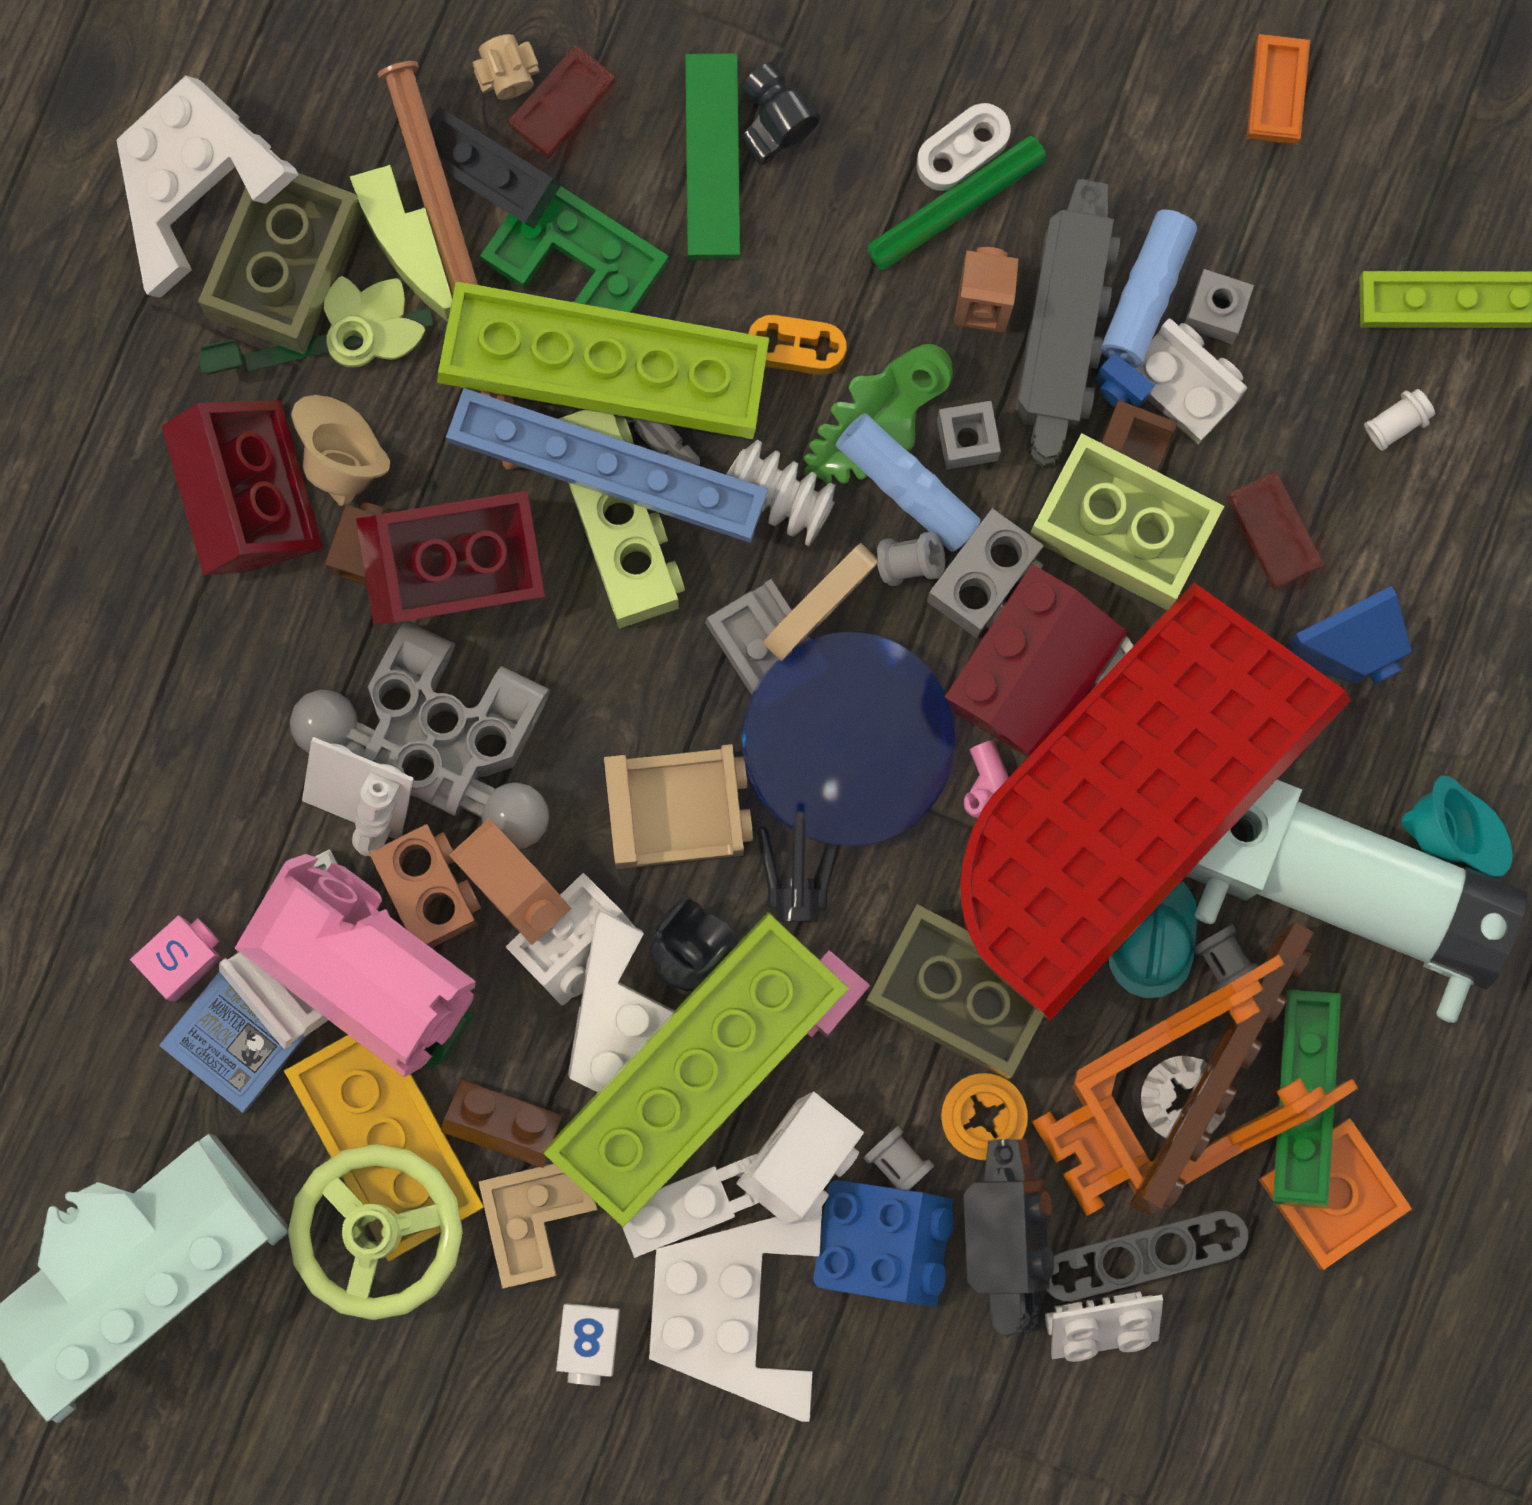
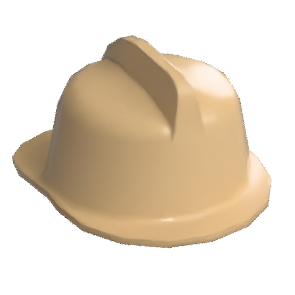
[291,395,390,506]

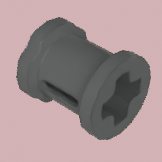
[1192,924,1258,990]

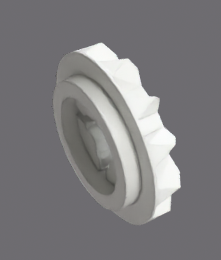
[1141,1056,1226,1138]

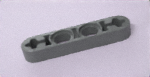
[1045,1211,1248,1301]

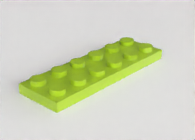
[437,281,769,439]
[543,912,849,1228]

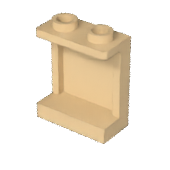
[604,744,753,869]

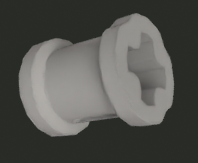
[877,531,945,586]
[863,1126,935,1191]

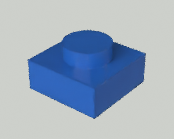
[1094,352,1155,408]

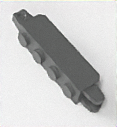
[1014,179,1120,468]

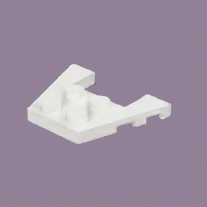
[117,76,298,298]
[568,908,675,1092]
[649,1207,822,1422]

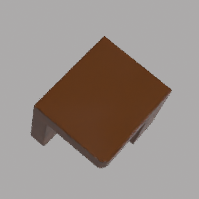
[1101,400,1177,472]

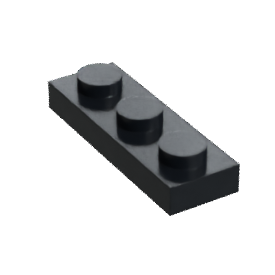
[429,106,562,229]

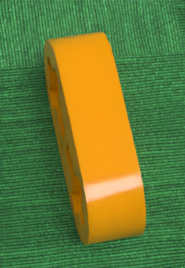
[748,315,846,375]

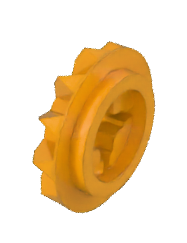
[941,1073,1028,1160]

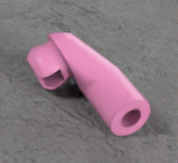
[964,740,1009,818]

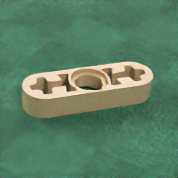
[763,543,877,661]

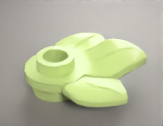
[324,276,425,368]

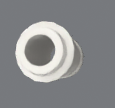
[1364,389,1435,451]

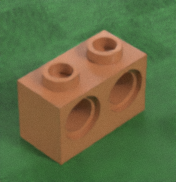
[369,824,481,948]

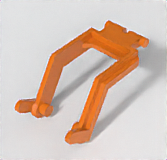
[1032,955,1358,1216]

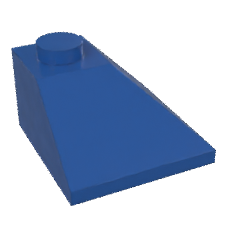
[1284,586,1412,685]

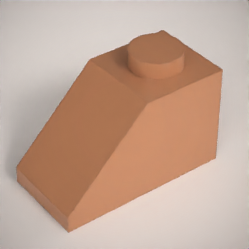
[954,247,1019,333]
[449,819,572,945]

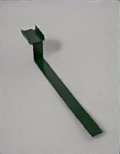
[198,308,434,375]

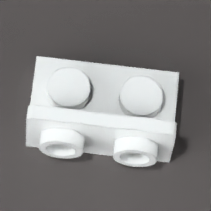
[1133,319,1247,445]
[506,873,635,1005]

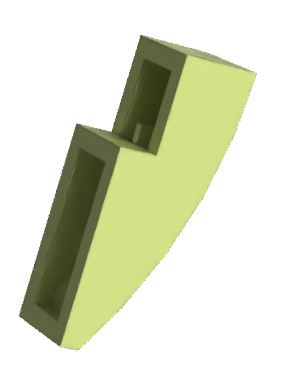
[350,165,452,322]

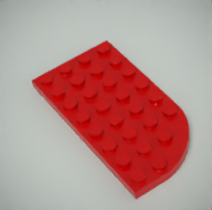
[961,582,1351,1021]

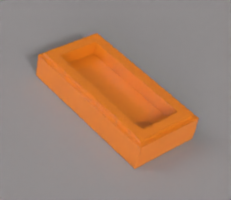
[1246,34,1310,145]

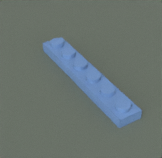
[446,388,768,543]

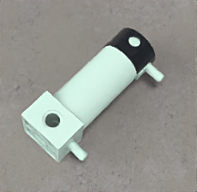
[1186,780,1527,1023]

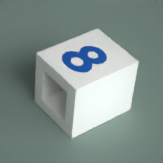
[556,1303,620,1386]

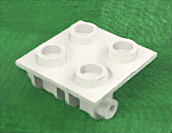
[302,737,414,856]
[1045,1291,1163,1362]

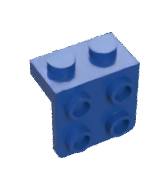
[814,1180,954,1307]

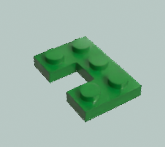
[480,186,669,313]

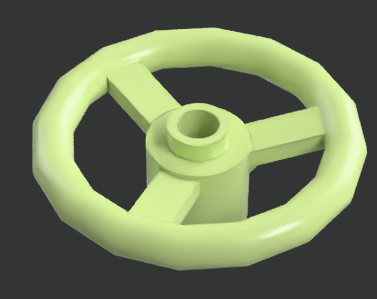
[288,1144,463,1320]

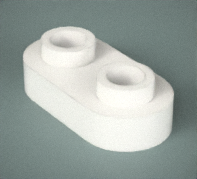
[917,103,1011,191]

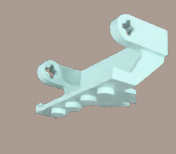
[0,1134,289,1423]

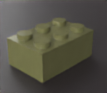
[198,172,363,355]
[864,904,1044,1080]

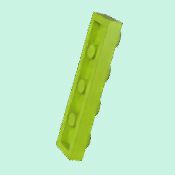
[1359,271,1532,328]

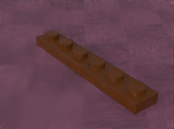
[1129,921,1314,1216]

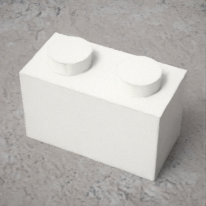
[736,1092,864,1224]

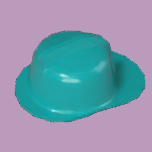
[1402,776,1513,878]
[1109,881,1197,998]

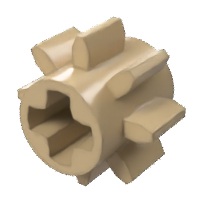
[472,34,539,100]

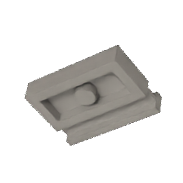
[705,579,828,711]

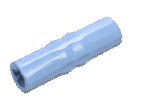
[1101,210,1197,367]
[835,413,981,552]

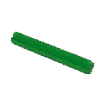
[867,136,1047,270]

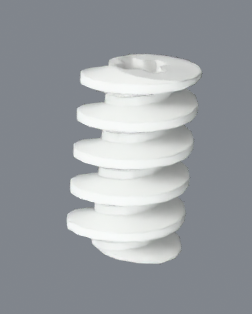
[726,440,835,546]

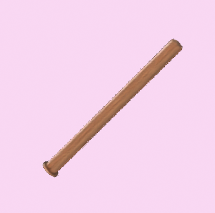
[377,61,520,469]

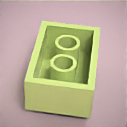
[1029,433,1224,610]

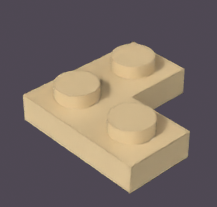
[479,1164,597,1289]

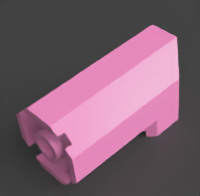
[235,854,476,1077]

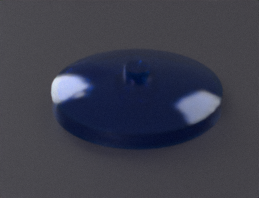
[742,632,956,846]

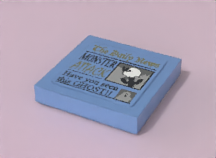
[159,972,310,1113]

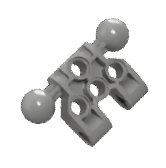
[290,620,550,849]

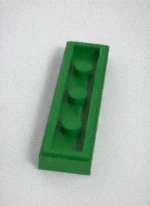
[685,54,740,260]
[1273,989,1341,1209]

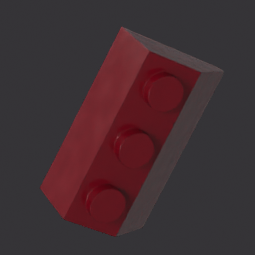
[162,400,323,576]
[945,564,1129,758]

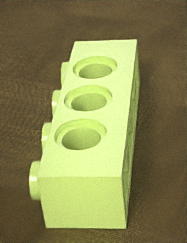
[559,409,685,629]

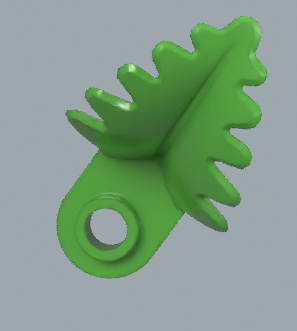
[804,344,953,484]

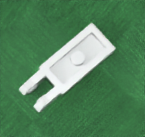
[622,1154,759,1258]

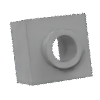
[1185,269,1254,344]
[937,401,1001,470]

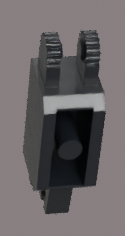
[963,1138,1054,1337]

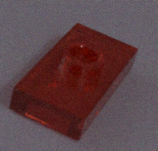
[508,44,616,159]
[1226,471,1324,590]

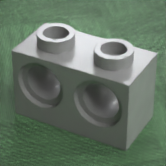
[926,508,1044,639]

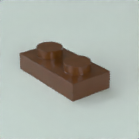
[441,1079,563,1168]

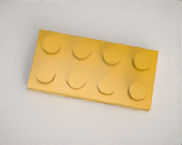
[284,1035,484,1261]

